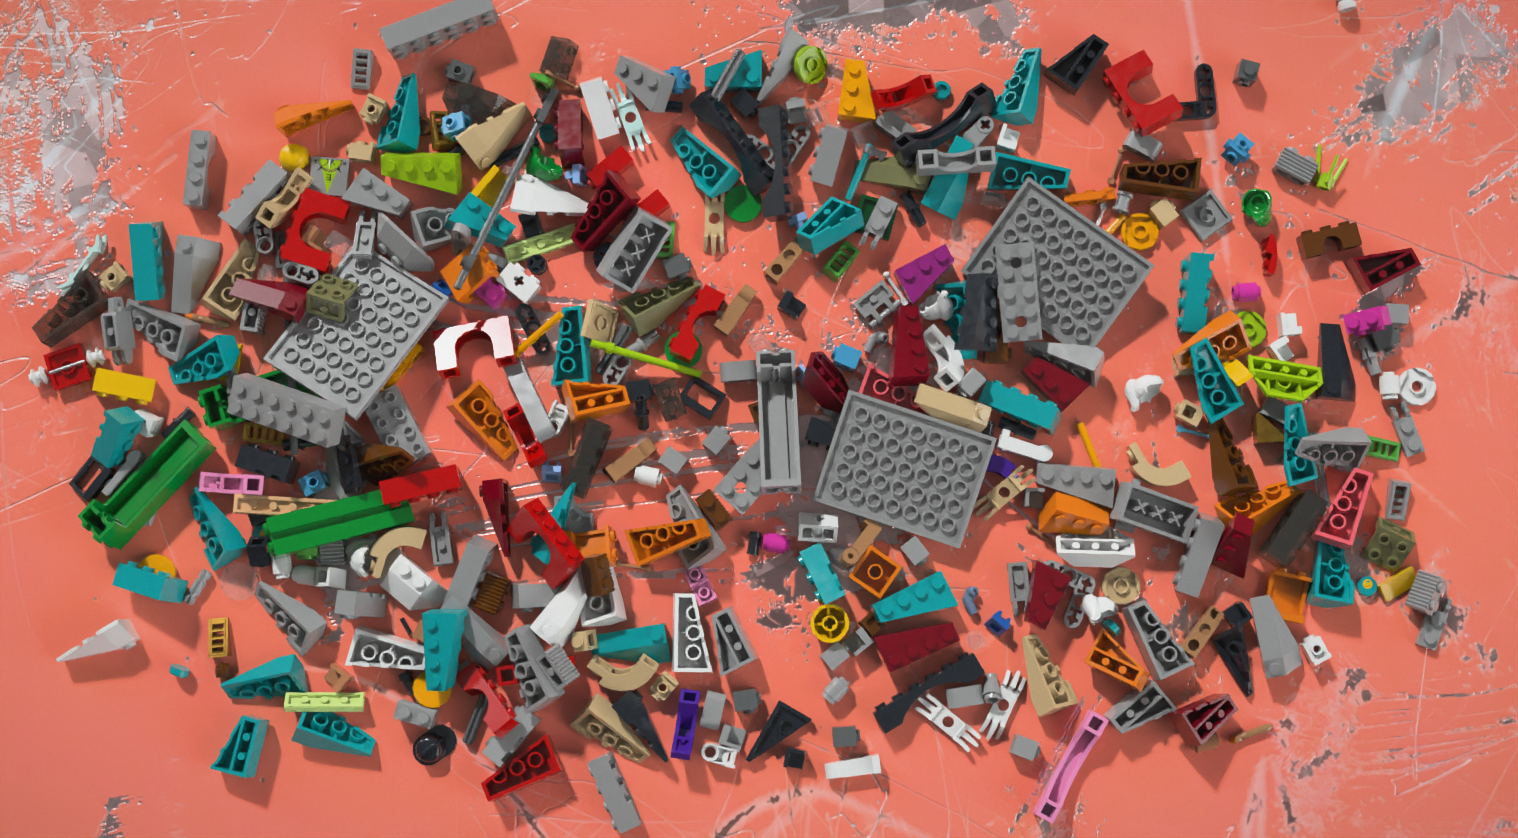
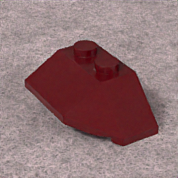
[801,351,850,413]

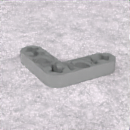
[747,125,810,171]
[451,223,507,273]
[1044,560,1096,628]

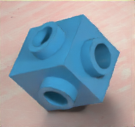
[664,66,691,94]
[441,111,472,142]
[1220,132,1254,167]

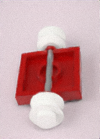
[28,343,106,392]

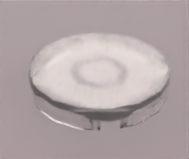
[220,562,260,601]

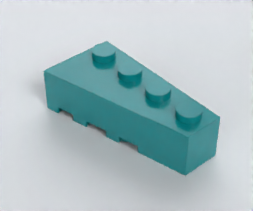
[551,305,593,388]
[978,379,1062,436]

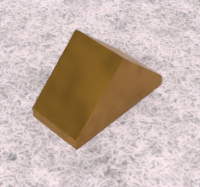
[1251,413,1284,444]

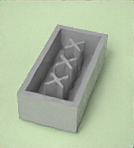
[596,205,673,294]
[365,385,434,472]
[1110,481,1199,544]

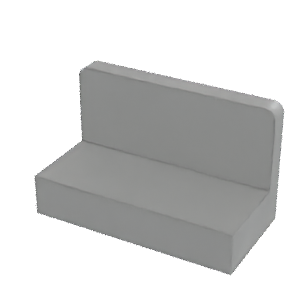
[874,111,917,140]

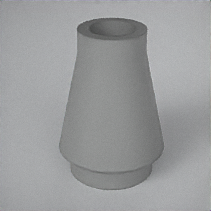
[982,673,1002,703]

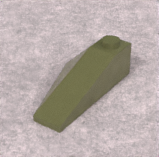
[851,156,930,195]
[617,277,701,337]

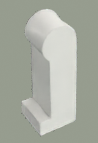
[996,429,1053,462]
[824,754,881,779]

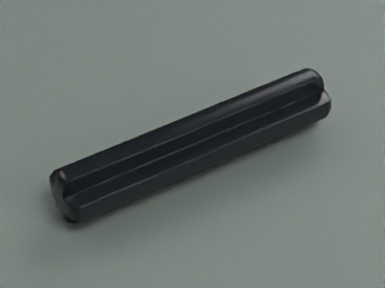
[489,137,540,168]

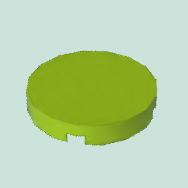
[794,46,828,84]
[1236,311,1266,348]

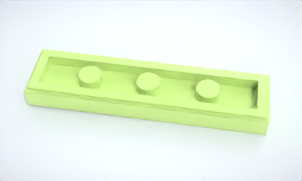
[502,224,576,264]
[284,692,365,712]

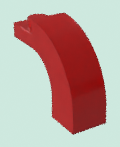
[870,74,937,113]
[503,403,548,469]

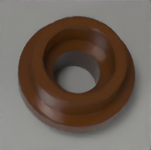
[215,662,229,682]

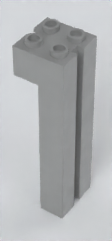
[756,348,801,495]

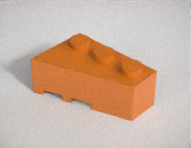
[561,380,631,423]
[1038,492,1109,536]
[1084,628,1150,692]

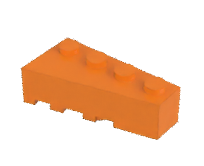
[624,518,712,566]

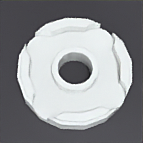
[1398,367,1436,406]

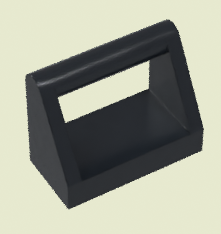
[677,376,726,421]
[69,456,117,502]

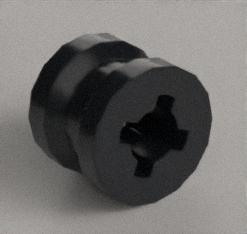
[527,254,548,275]

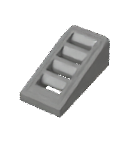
[351,48,375,90]
[1385,478,1412,521]

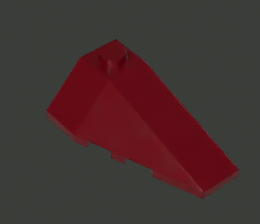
[229,278,310,324]

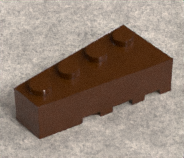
[1118,158,1202,201]

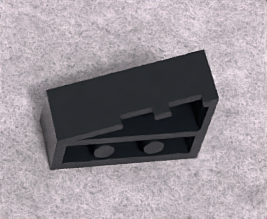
[234,442,301,485]

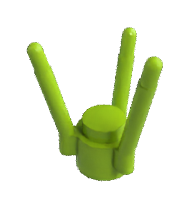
[1313,144,1348,191]

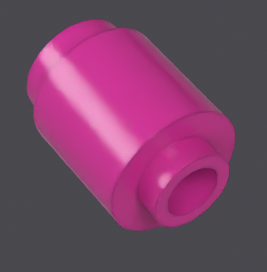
[1231,282,1261,303]
[762,533,790,554]

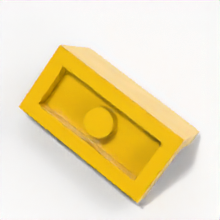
[471,165,507,208]

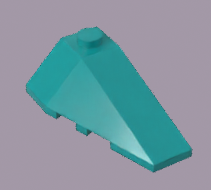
[990,47,1042,126]
[376,73,420,152]
[670,126,742,198]
[921,135,974,220]
[168,335,240,385]
[1189,338,1244,424]
[1284,402,1318,487]
[530,482,577,564]
[188,487,246,571]
[221,654,309,700]
[291,712,376,757]

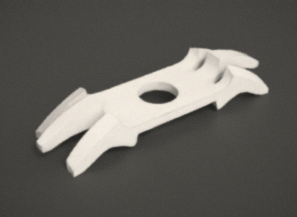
[979,670,1026,740]
[915,693,981,752]

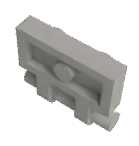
[853,280,902,329]

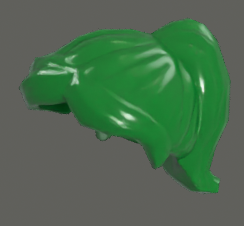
[526,145,564,182]
[1241,188,1272,227]

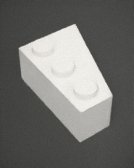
[580,76,622,140]

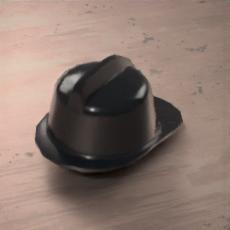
[413,725,456,765]

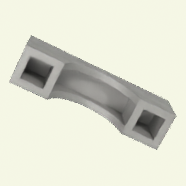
[183,129,217,210]
[915,146,996,176]

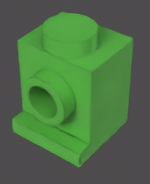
[297,547,318,560]

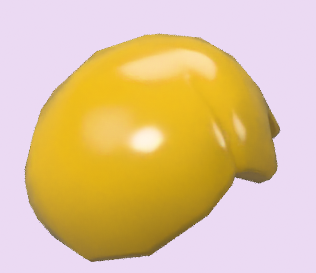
[279,144,310,172]

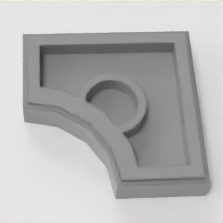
[554,495,594,534]

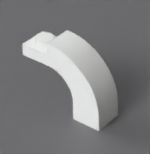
[923,324,965,392]

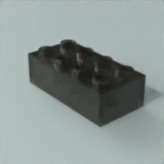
[1257,489,1329,567]

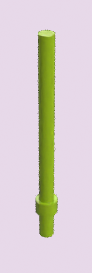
[590,339,702,378]

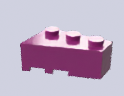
[893,244,954,306]

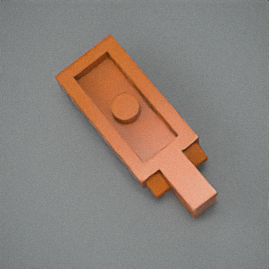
[1061,187,1115,207]

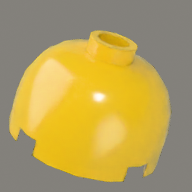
[810,604,849,643]

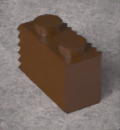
[695,489,733,531]
[580,553,615,597]
[473,571,512,615]

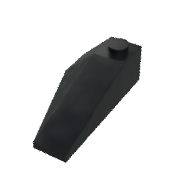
[1315,323,1356,402]
[611,689,670,763]

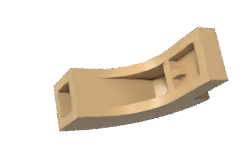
[255,167,314,229]
[1126,442,1192,487]
[369,525,427,578]
[587,653,659,691]

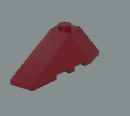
[479,478,511,557]

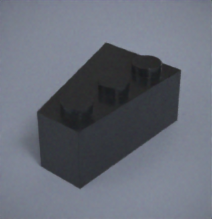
[1043,34,1109,96]

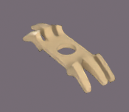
[703,192,725,256]
[974,465,1036,522]

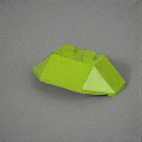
[1247,355,1323,402]

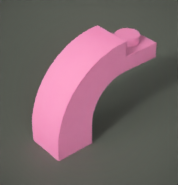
[199,472,264,495]

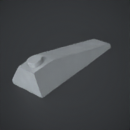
[171,234,222,314]
[440,595,508,671]

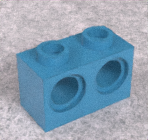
[831,343,862,373]

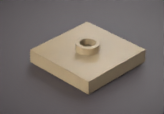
[580,299,619,343]

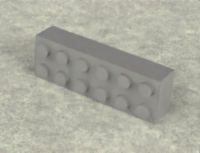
[380,0,500,60]
[227,373,347,448]

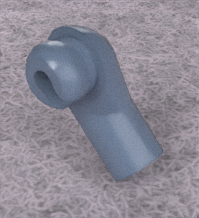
[962,586,979,616]

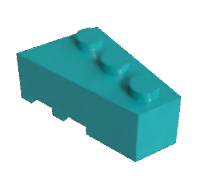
[704,49,762,92]
[444,192,516,248]
[796,196,865,255]
[91,406,145,468]
[797,542,846,605]
[112,561,188,603]
[210,715,269,778]

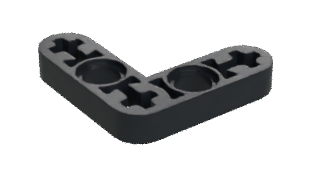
[1173,63,1216,122]

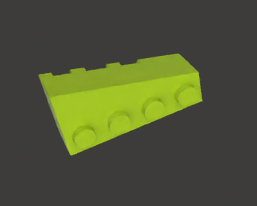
[380,152,463,195]

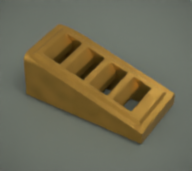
[430,111,454,152]
[242,422,285,446]
[208,617,231,658]

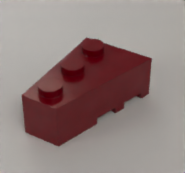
[554,99,585,169]

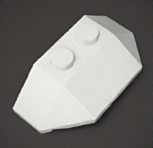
[1056,527,1135,568]
[380,547,448,610]

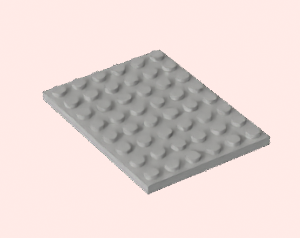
[961,177,1155,347]
[263,246,450,421]
[812,390,997,549]

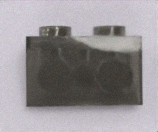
[539,36,579,80]
[653,378,687,422]

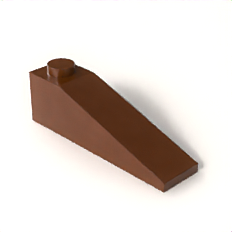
[1208,418,1259,496]
[355,443,415,486]

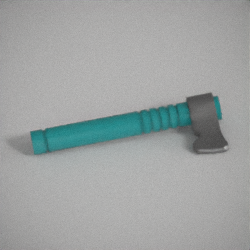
[845,143,887,201]

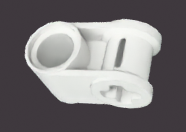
[548,399,570,438]
[701,742,740,768]

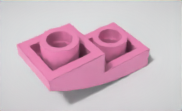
[683,565,718,607]

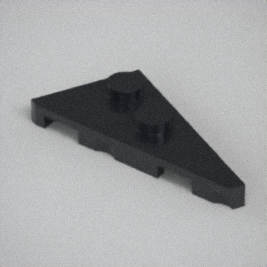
[1210,624,1254,697]
[745,700,812,762]

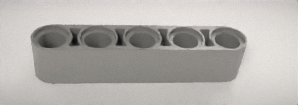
[503,357,557,443]

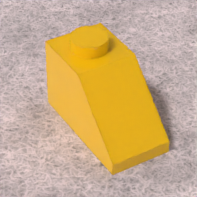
[1222,359,1254,388]

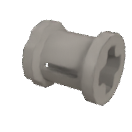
[1112,191,1133,215]

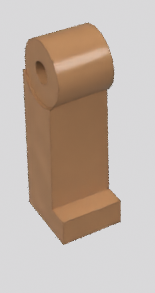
[763,236,805,286]
[714,284,758,338]
[605,438,657,484]
[839,518,883,569]
[1180,605,1224,658]

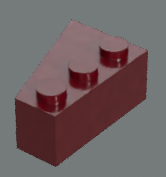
[1346,248,1421,294]
[1020,356,1090,412]
[1211,512,1255,579]
[1024,560,1071,630]
[1167,694,1239,746]

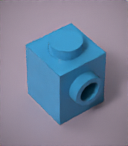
[298,469,331,498]

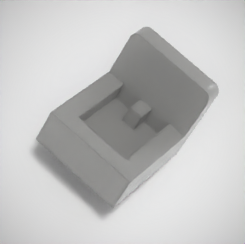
[785,97,807,125]

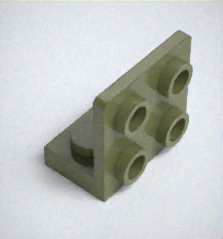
[306,273,358,323]
[1361,516,1416,573]

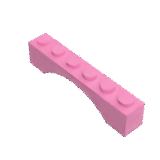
[1032,709,1109,824]

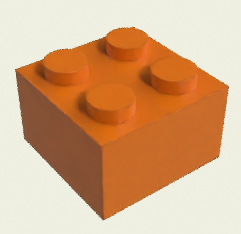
[848,545,902,599]

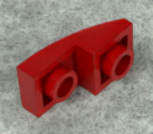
[1260,234,1277,277]

